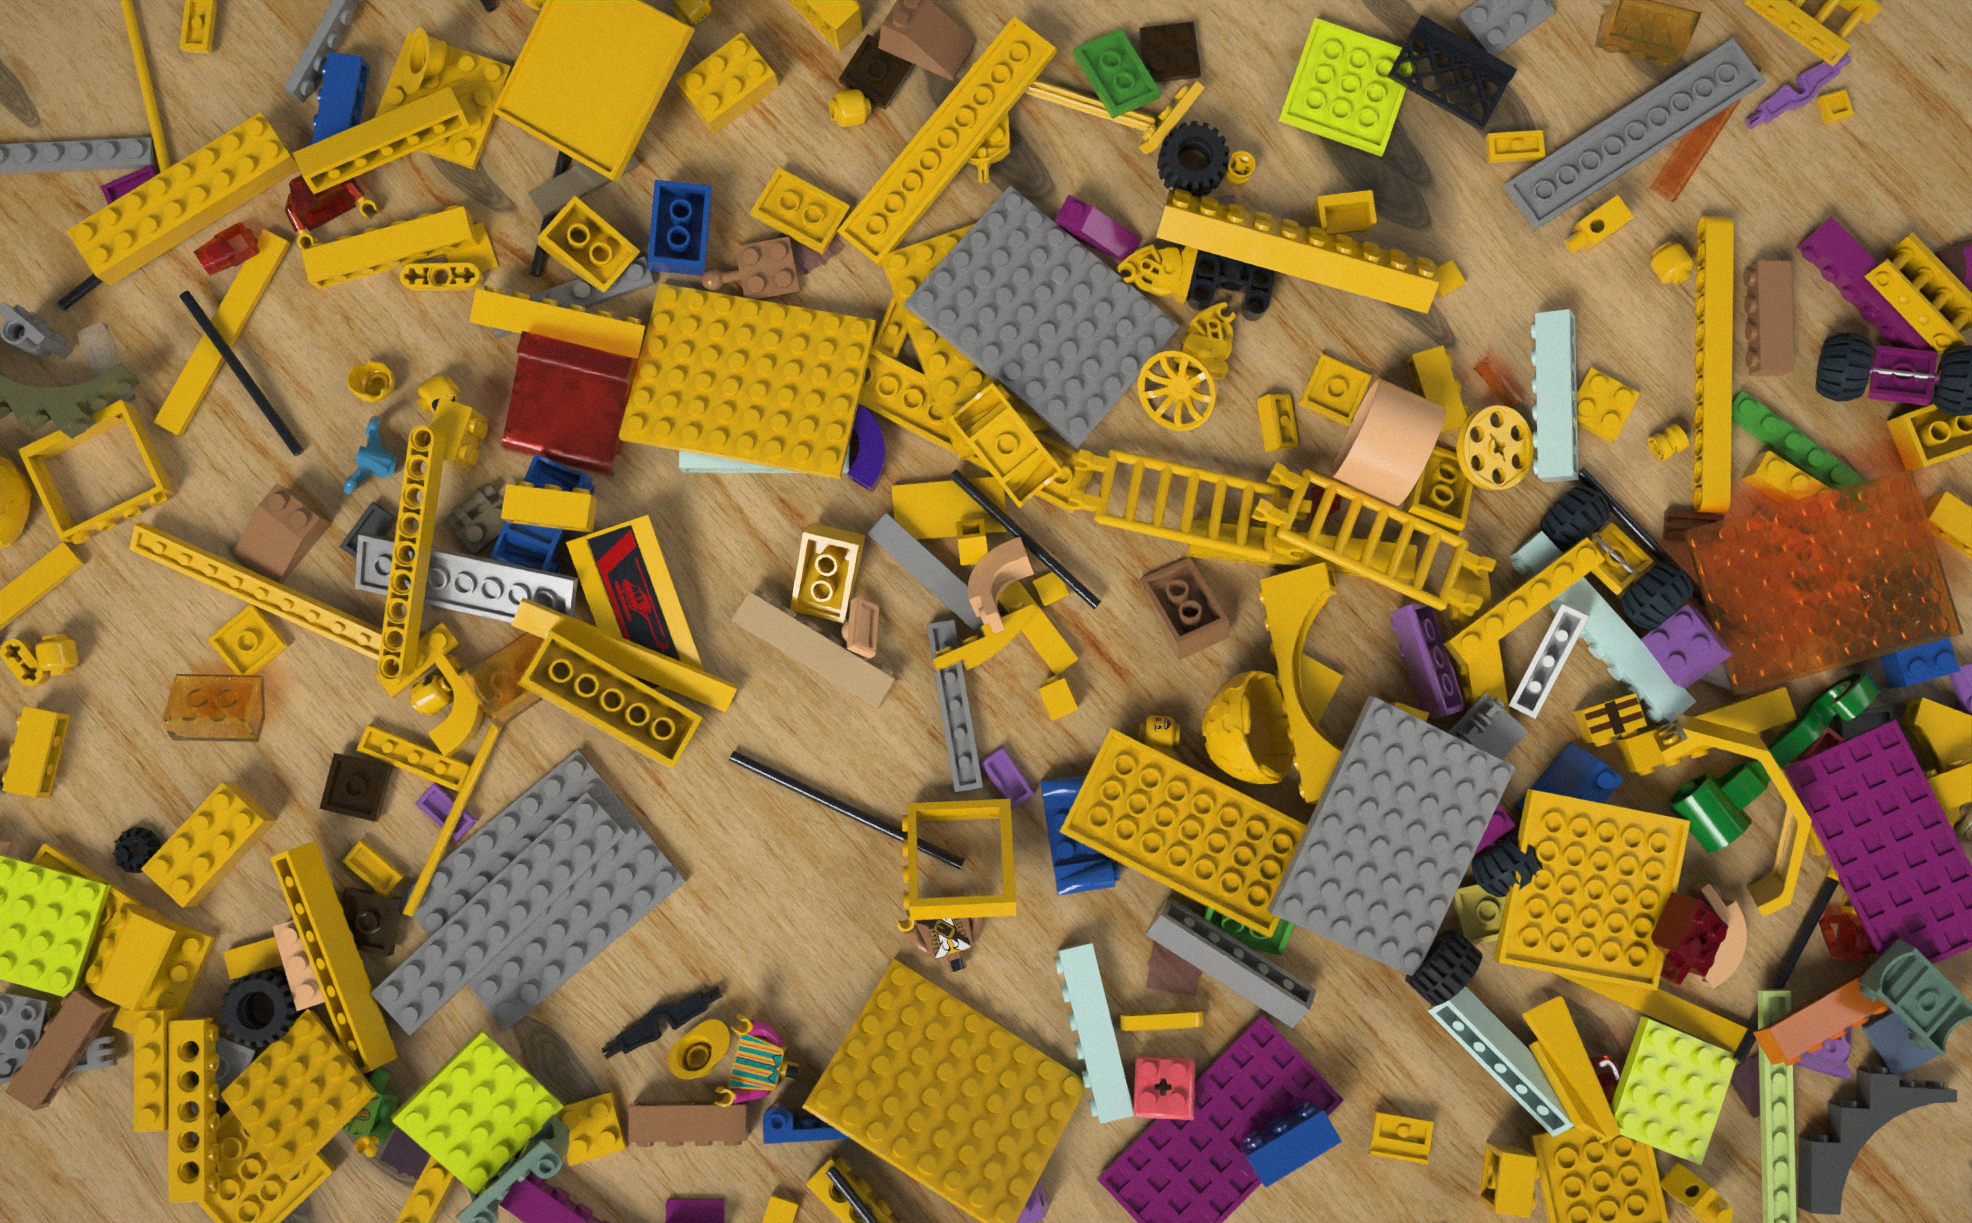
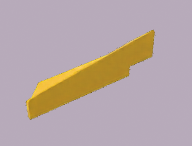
[1522,996,1620,1144]

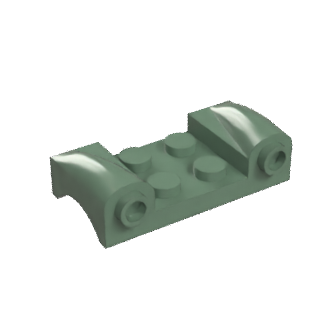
[1858,939,1972,1057]
[456,1114,570,1223]

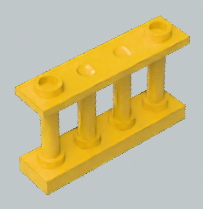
[1744,0,1883,66]
[1864,232,1972,357]

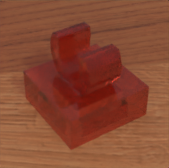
[1310,485,1341,519]

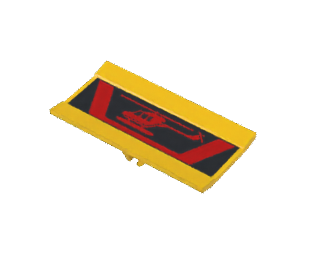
[566,514,705,692]

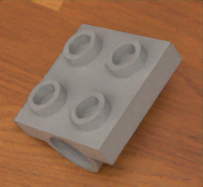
[0,302,73,359]

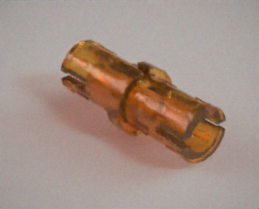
[1473,357,1523,408]

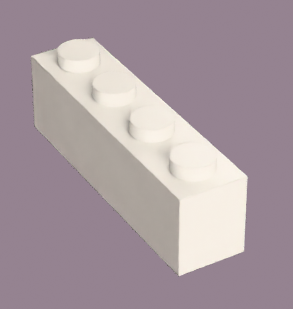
[1509,602,1590,719]

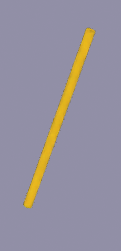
[120,0,171,172]
[403,675,521,917]

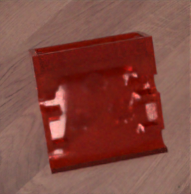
[502,331,638,477]

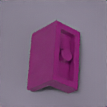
[666,1199,725,1223]

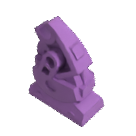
[1795,1026,1851,1079]

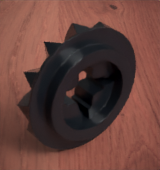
[112,827,161,873]

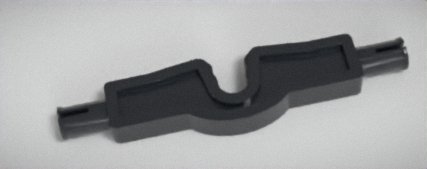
[602,986,723,1059]

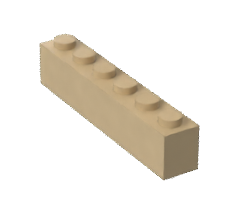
[731,591,896,710]

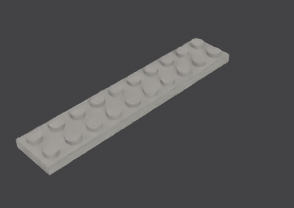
[1503,38,1766,232]
[371,792,628,1036]

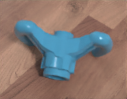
[343,416,399,495]

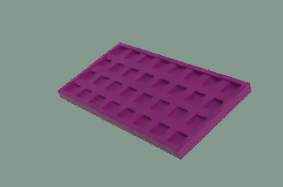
[1782,719,1972,964]
[1097,1014,1344,1223]

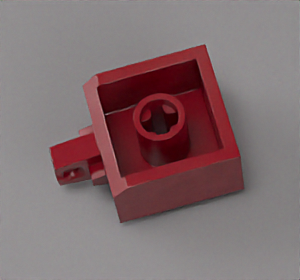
[1651,892,1729,985]

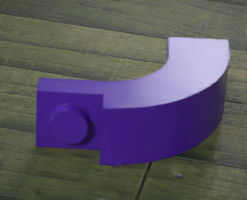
[847,403,886,493]

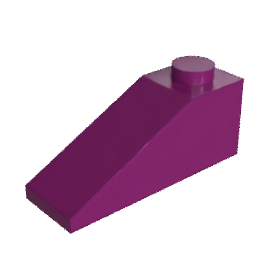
[1055,194,1141,262]

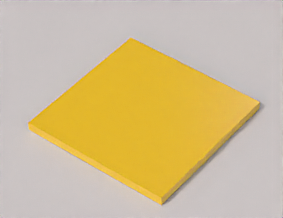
[492,0,695,183]

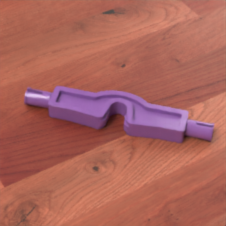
[1745,53,1851,129]

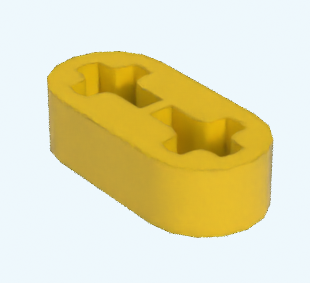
[0,639,49,687]

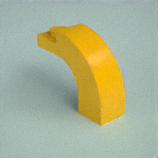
[428,653,485,757]

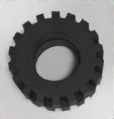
[1157,121,1230,198]
[1405,928,1483,1006]
[220,970,305,1047]

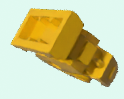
[1117,245,1198,305]
[1171,302,1236,381]

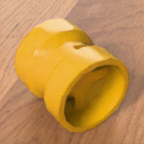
[1224,151,1256,186]
[1648,424,1689,462]

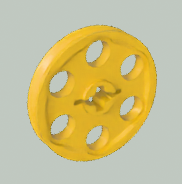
[1456,405,1534,490]

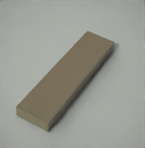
[528,153,640,219]

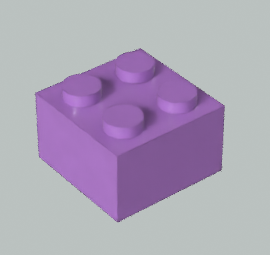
[1641,604,1733,689]

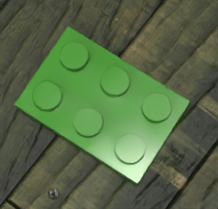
[1072,29,1161,119]

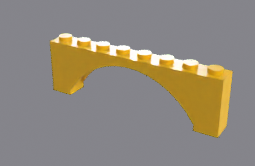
[1259,562,1343,804]
[1839,697,1972,918]

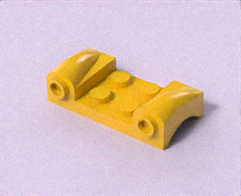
[947,382,1063,508]

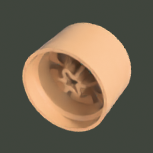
[1331,378,1446,506]

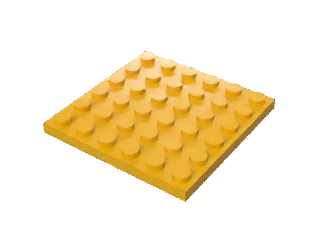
[1494,789,1690,991]

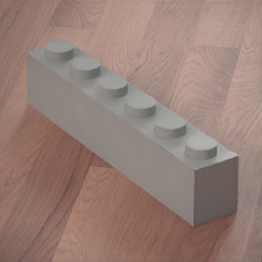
[1145,897,1317,1028]

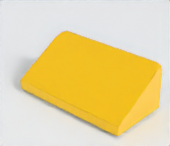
[1257,394,1299,452]

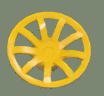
[1138,350,1217,431]

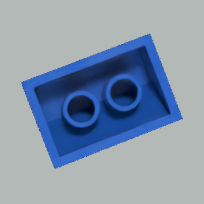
[1515,742,1624,813]

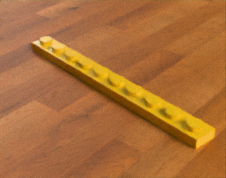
[129,522,383,660]

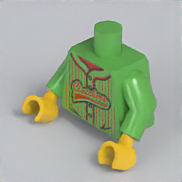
[342,1067,398,1157]

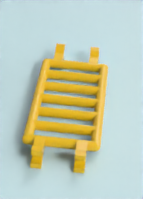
[1067,449,1312,561]
[1251,462,1496,617]

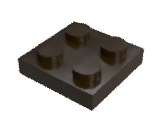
[1139,21,1201,83]
[839,34,915,110]
[319,753,393,822]
[341,887,403,956]

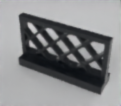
[1387,15,1517,131]

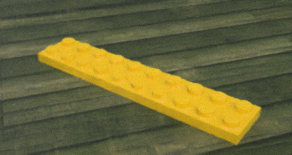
[837,16,1057,267]
[859,348,1095,514]

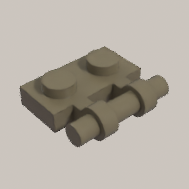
[445,483,505,556]

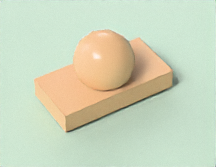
[841,596,879,659]

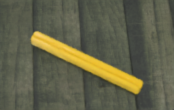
[1025,79,1156,131]

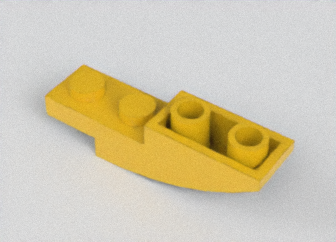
[932,602,1036,672]

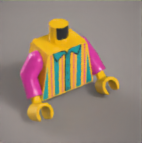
[715,1014,800,1107]

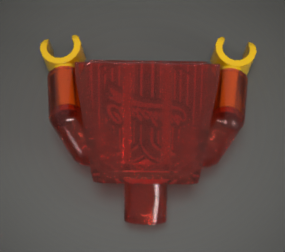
[285,172,379,250]

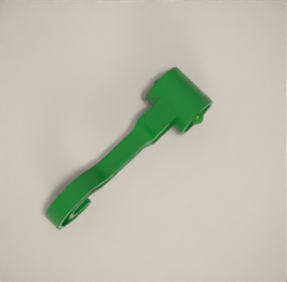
[1666,670,1880,853]

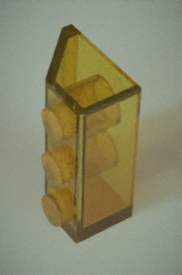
[1595,0,1702,66]
[461,632,543,730]
[161,674,265,742]

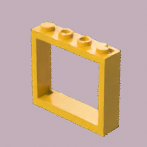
[18,399,176,544]
[902,799,1016,920]

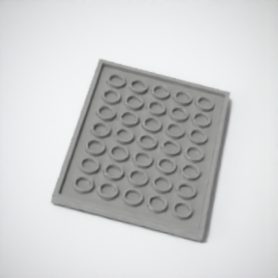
[904,186,1180,449]
[1267,695,1515,976]
[399,750,687,1031]

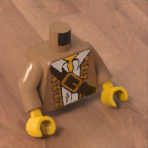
[894,889,984,972]

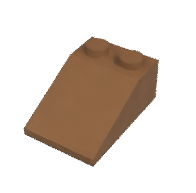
[878,0,975,81]
[233,483,332,584]
[1140,557,1230,660]

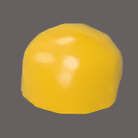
[347,360,395,403]

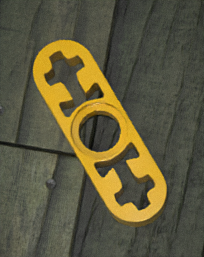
[400,263,484,292]
[1120,1010,1204,1031]

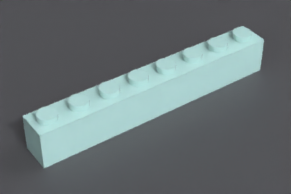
[1509,531,1696,725]

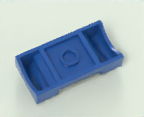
[490,453,595,574]
[1040,774,1120,896]
[763,1103,851,1144]

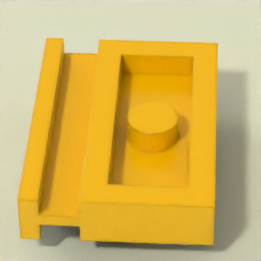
[1368,1111,1434,1165]

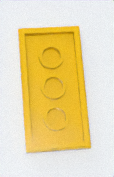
[891,477,1008,541]

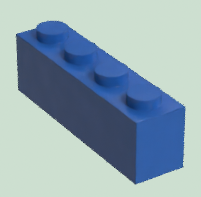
[309,52,370,146]

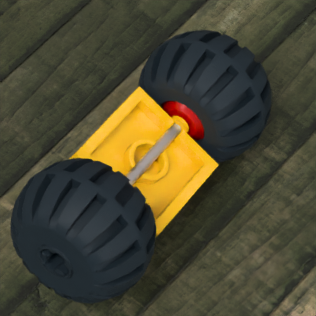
[1540,485,1694,630]

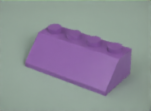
[1390,602,1466,720]

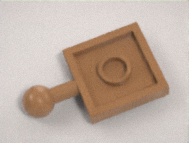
[702,236,800,300]

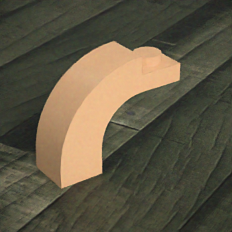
[968,537,1034,634]
[1689,882,1747,988]

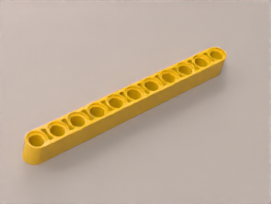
[1693,216,1734,514]

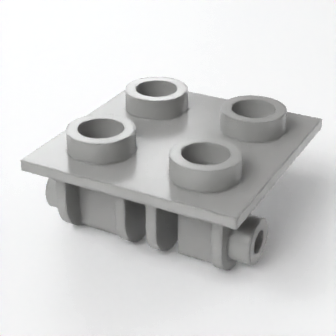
[1448,692,1528,760]
[0,992,54,1058]

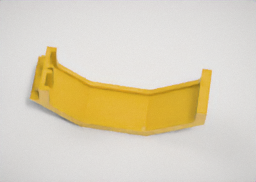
[1653,712,1812,917]

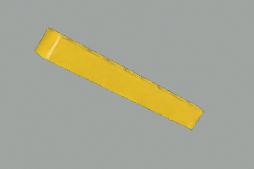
[378,426,446,681]

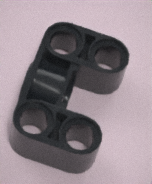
[1187,252,1275,321]

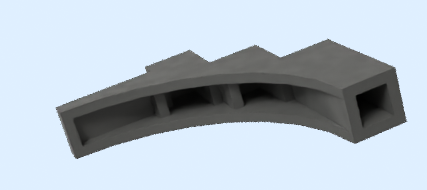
[1798,1065,1957,1215]

